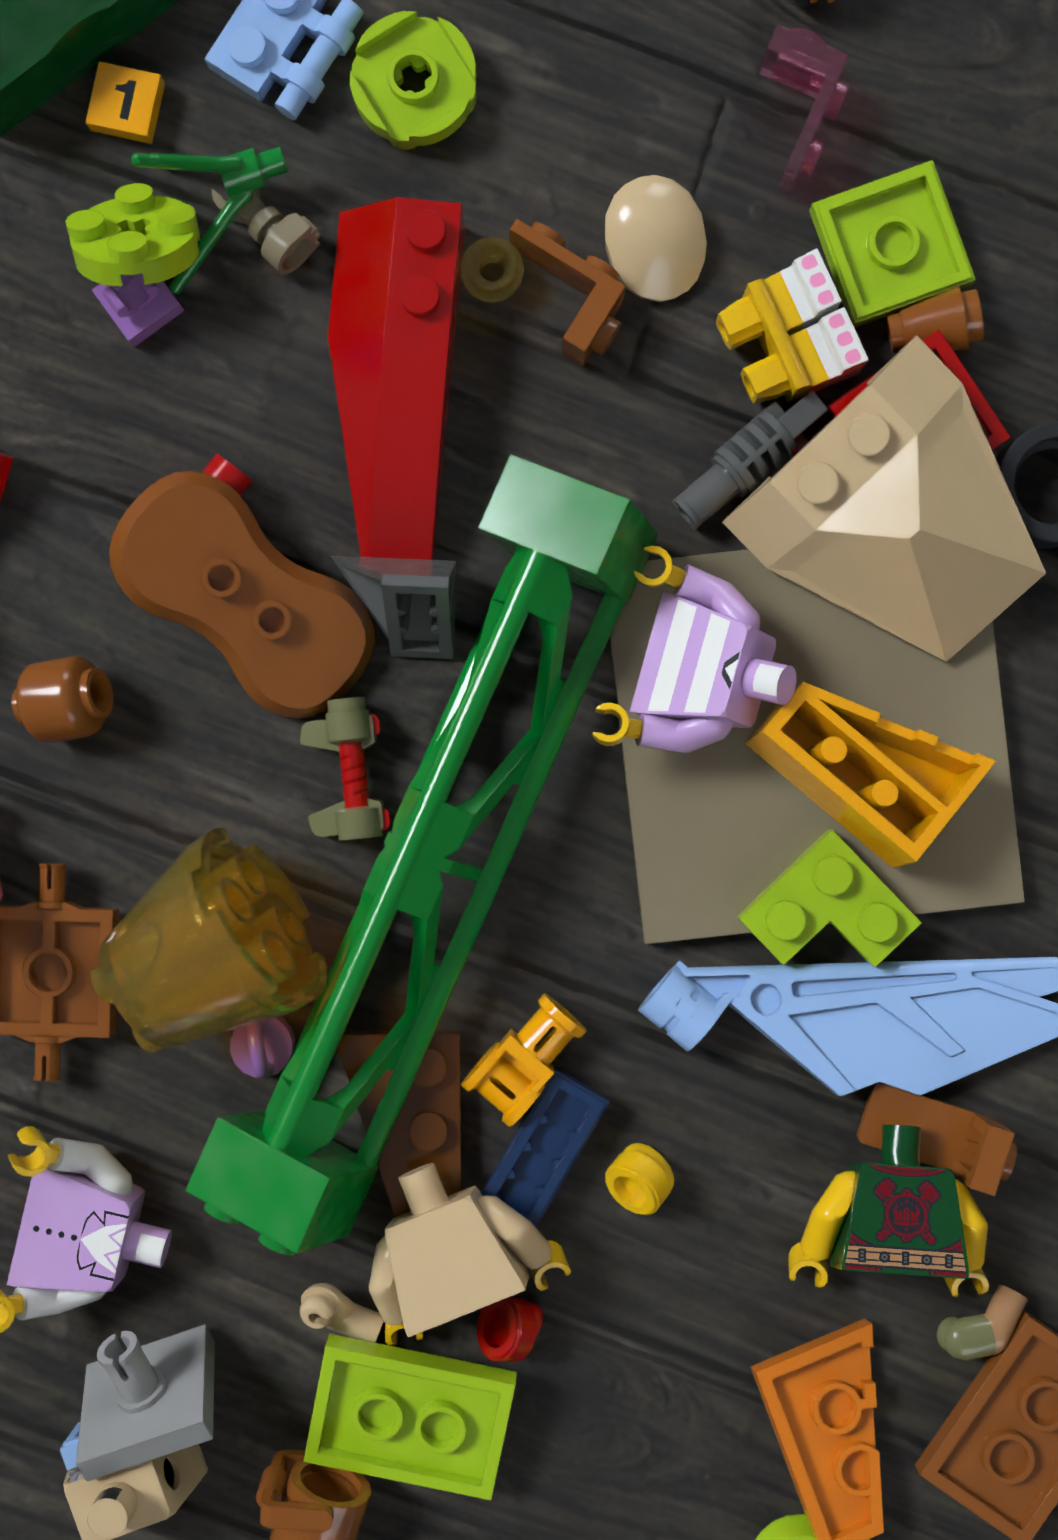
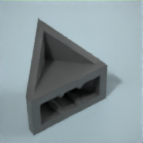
[331,556,456,659]

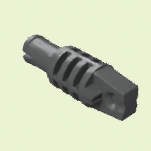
[671,391,828,530]

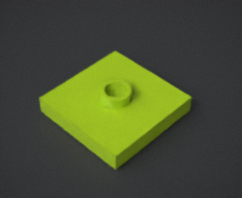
[809,160,976,328]

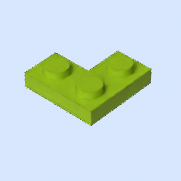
[736,829,921,967]

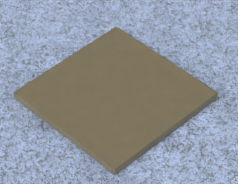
[610,549,1025,944]

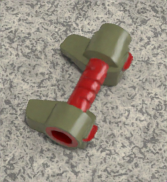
[300,697,390,841]

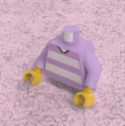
[592,546,797,753]

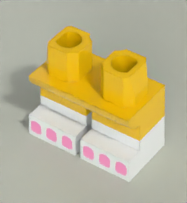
[716,248,869,404]

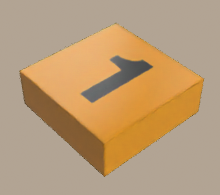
[85,61,165,144]

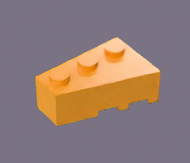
[745,681,996,868]

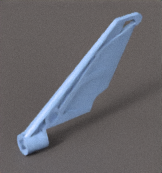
[638,957,1058,1096]

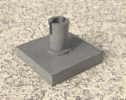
[76,1324,215,1482]

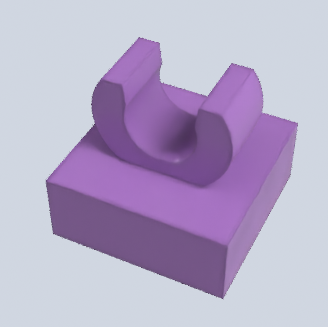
[92,274,185,347]

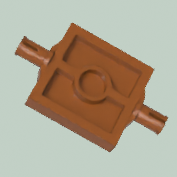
[0,863,119,1082]

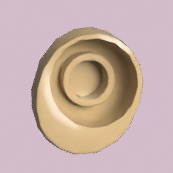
[605,175,707,302]

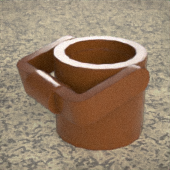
[256,1449,371,1540]

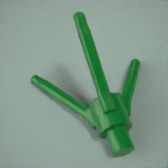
[131,146,288,295]

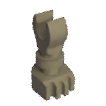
[211,189,321,275]

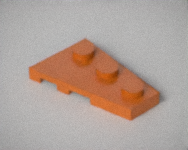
[750,1318,884,1540]

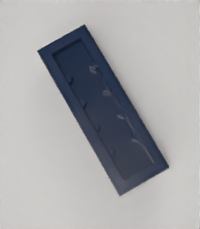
[481,1066,610,1227]

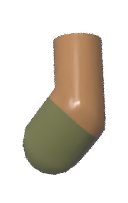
[937,1284,1028,1361]

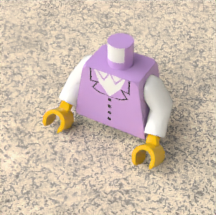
[0,1126,172,1333]

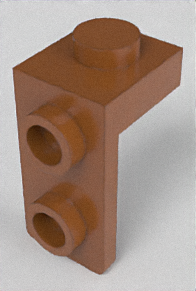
[509,219,626,367]
[856,1082,1017,1196]

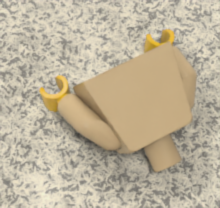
[369,1163,571,1346]

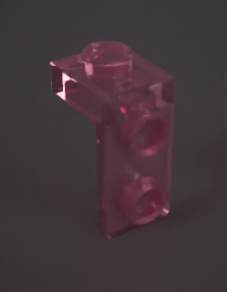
[759,24,851,194]

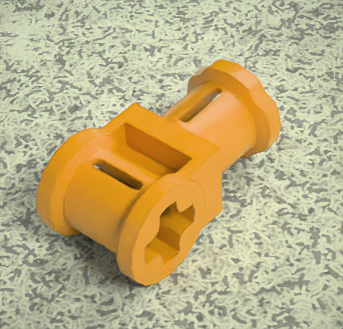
[461,993,587,1127]

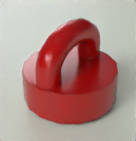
[477,1296,543,1362]

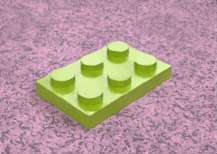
[303,1333,517,1501]

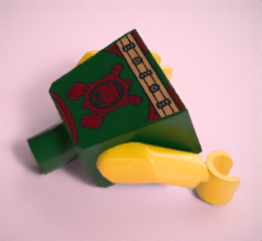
[788,1125,989,1297]

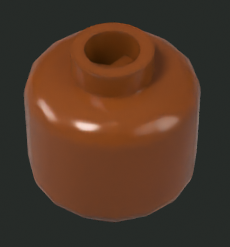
[11,655,114,743]

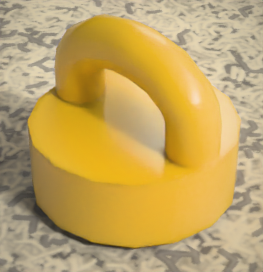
[605,1143,674,1215]

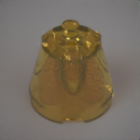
[91,828,327,1053]

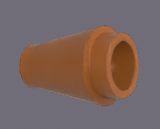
[886,286,984,353]

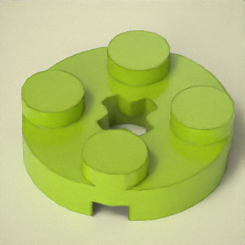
[350,11,477,150]
[65,183,200,286]

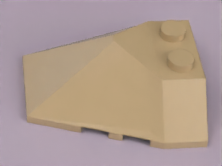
[722,335,1046,662]

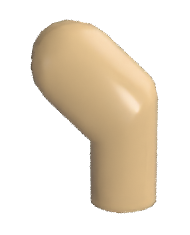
[299,1282,383,1343]

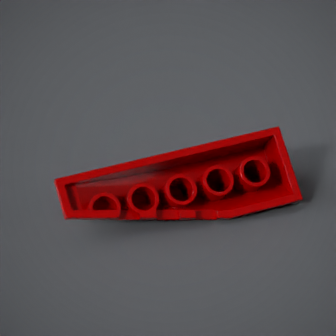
[328,197,465,560]

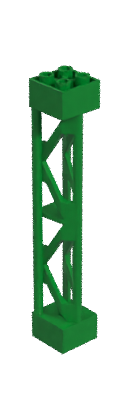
[185,455,659,1256]

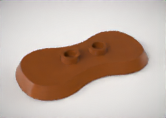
[109,471,375,719]

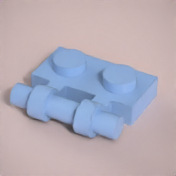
[205,0,364,120]

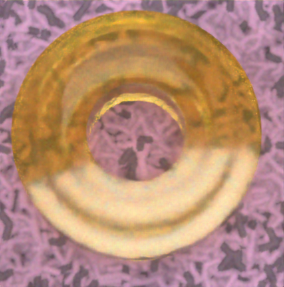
[460,237,524,302]

